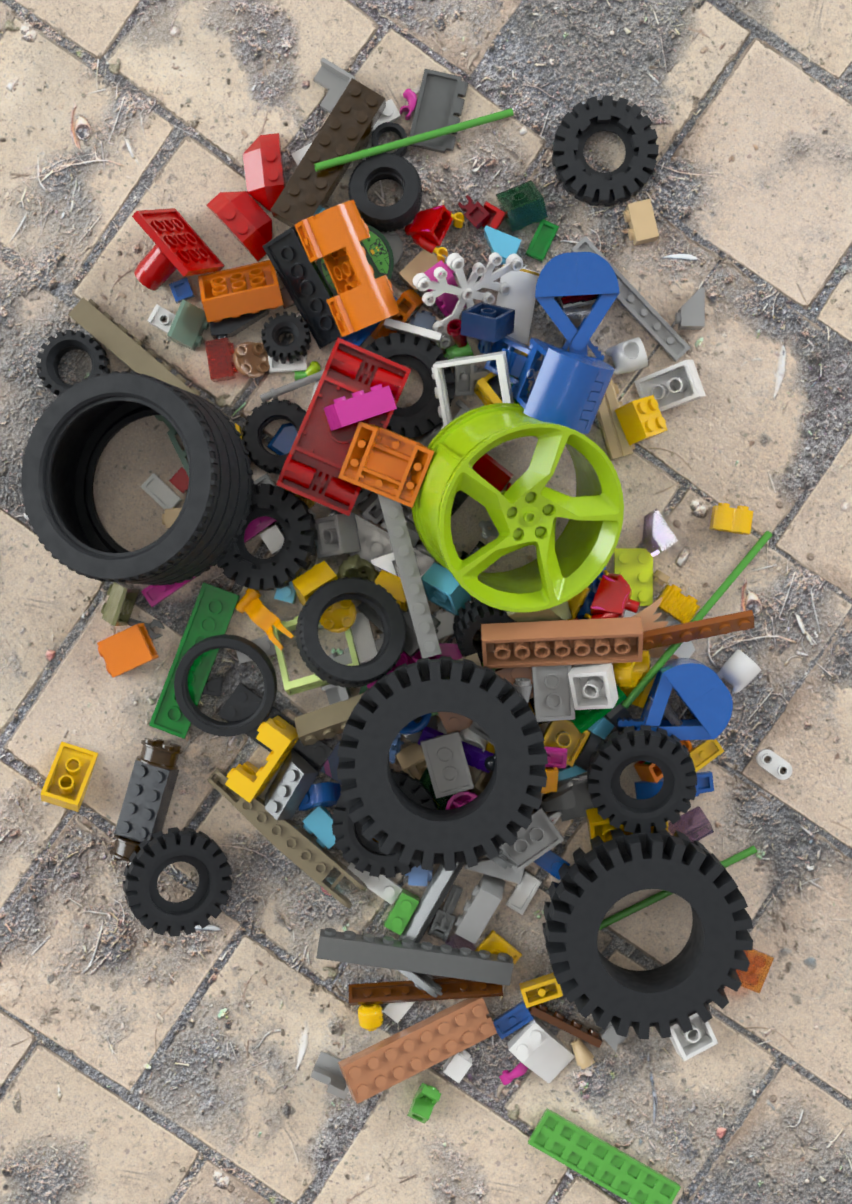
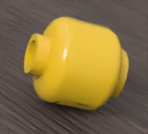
[358,1004,383,1031]

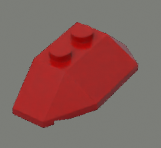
[243,133,286,212]
[206,191,272,262]

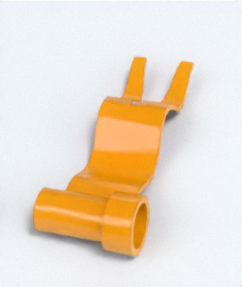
[235,588,294,650]

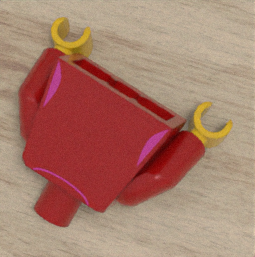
[405,205,464,263]
[584,570,640,619]

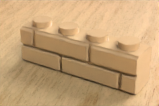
[596,379,635,461]

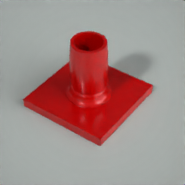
[132,208,225,291]

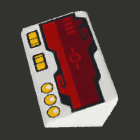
[558,294,599,311]

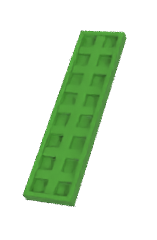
[528,1108,681,1204]

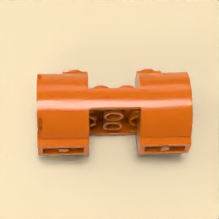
[295,200,400,337]

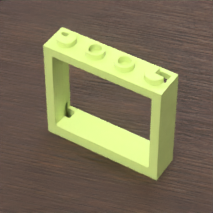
[272,616,360,696]

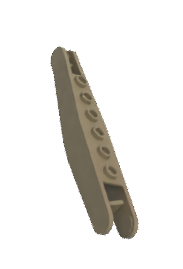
[207,768,367,909]

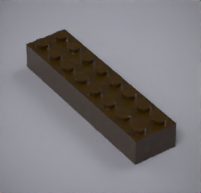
[271,78,386,227]

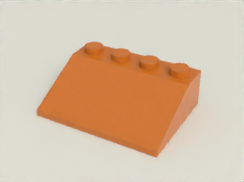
[198,260,283,322]

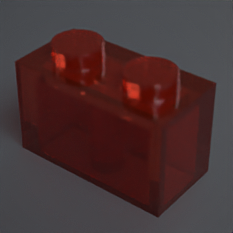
[205,338,238,382]

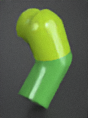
[294,361,321,381]

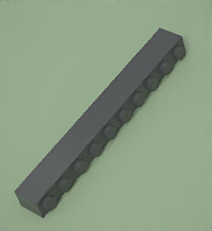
[316,928,514,986]

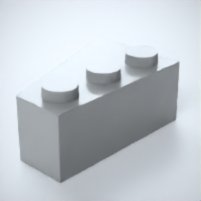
[454,874,506,944]

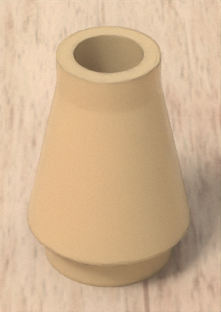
[570,1038,595,1069]

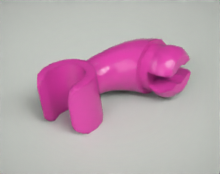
[400,89,417,120]
[499,1062,528,1085]

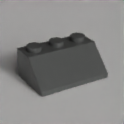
[265,749,318,820]

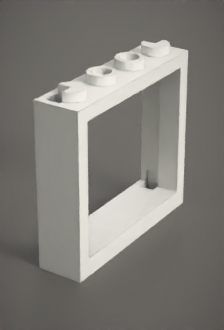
[432,351,514,430]

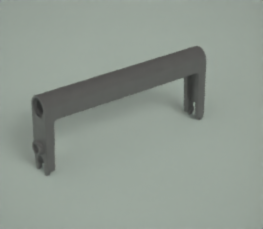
[398,849,517,998]

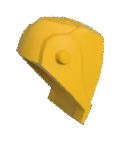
[612,651,650,690]

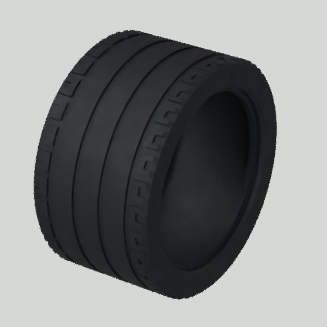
[20,371,254,585]

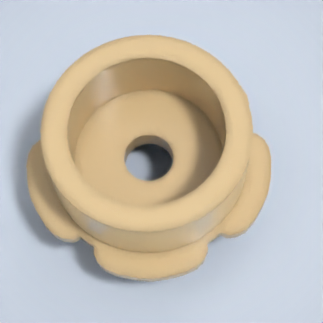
[652,569,670,586]

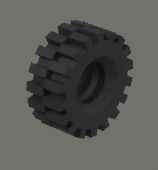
[261,311,311,364]

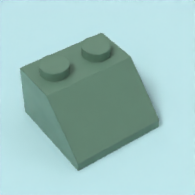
[167,299,210,351]

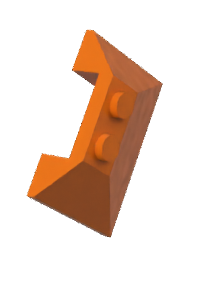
[338,421,435,508]

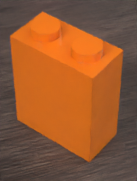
[97,623,159,678]

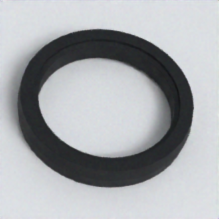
[174,634,277,737]

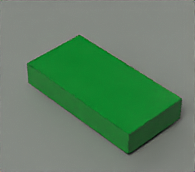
[525,219,559,262]

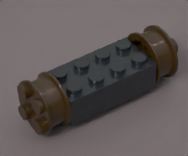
[109,738,183,865]

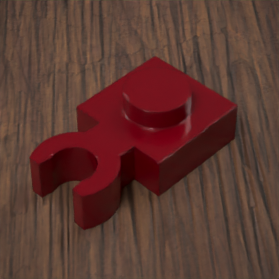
[458,195,492,230]

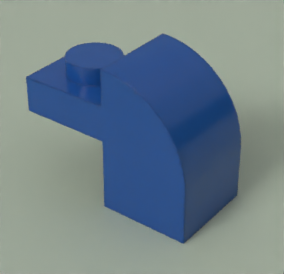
[299,782,341,811]

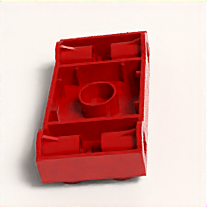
[276,338,411,516]

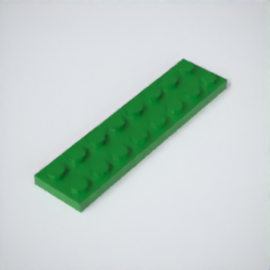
[149,582,240,739]

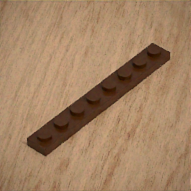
[348,978,503,1006]

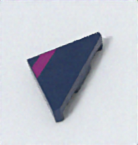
[320,740,342,785]

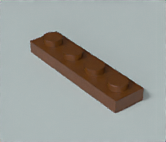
[529,1003,603,1048]

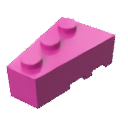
[424,260,466,317]
[324,384,397,431]

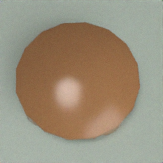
[233,342,270,378]

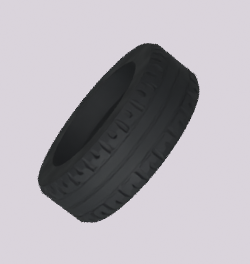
[296,577,407,688]

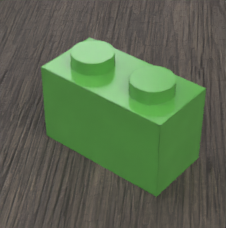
[384,888,420,936]

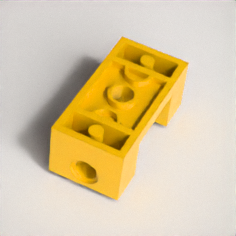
[225,716,299,803]

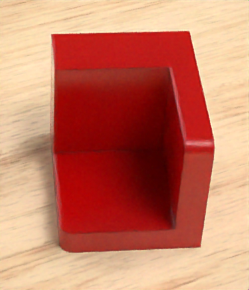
[482,201,506,230]

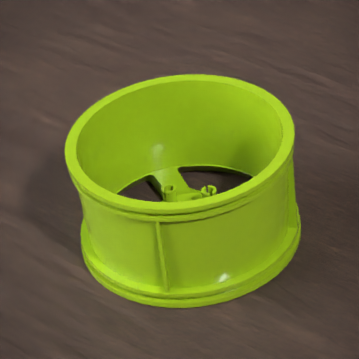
[411,403,624,612]

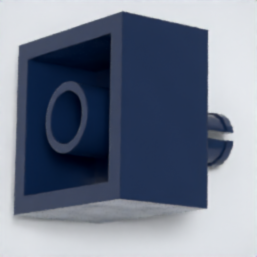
[461,302,515,354]

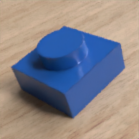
[169,277,195,304]

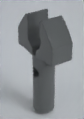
[128,618,165,639]

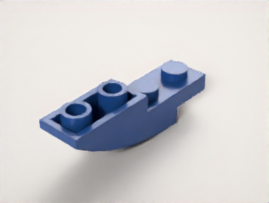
[634,771,714,799]

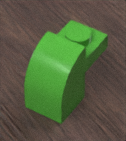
[407,1083,441,1124]

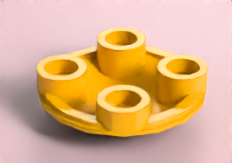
[320,600,357,633]

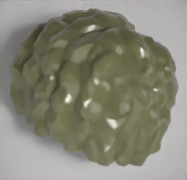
[337,554,378,582]

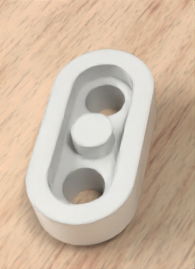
[756,749,792,780]

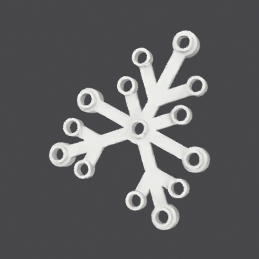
[413,252,523,349]

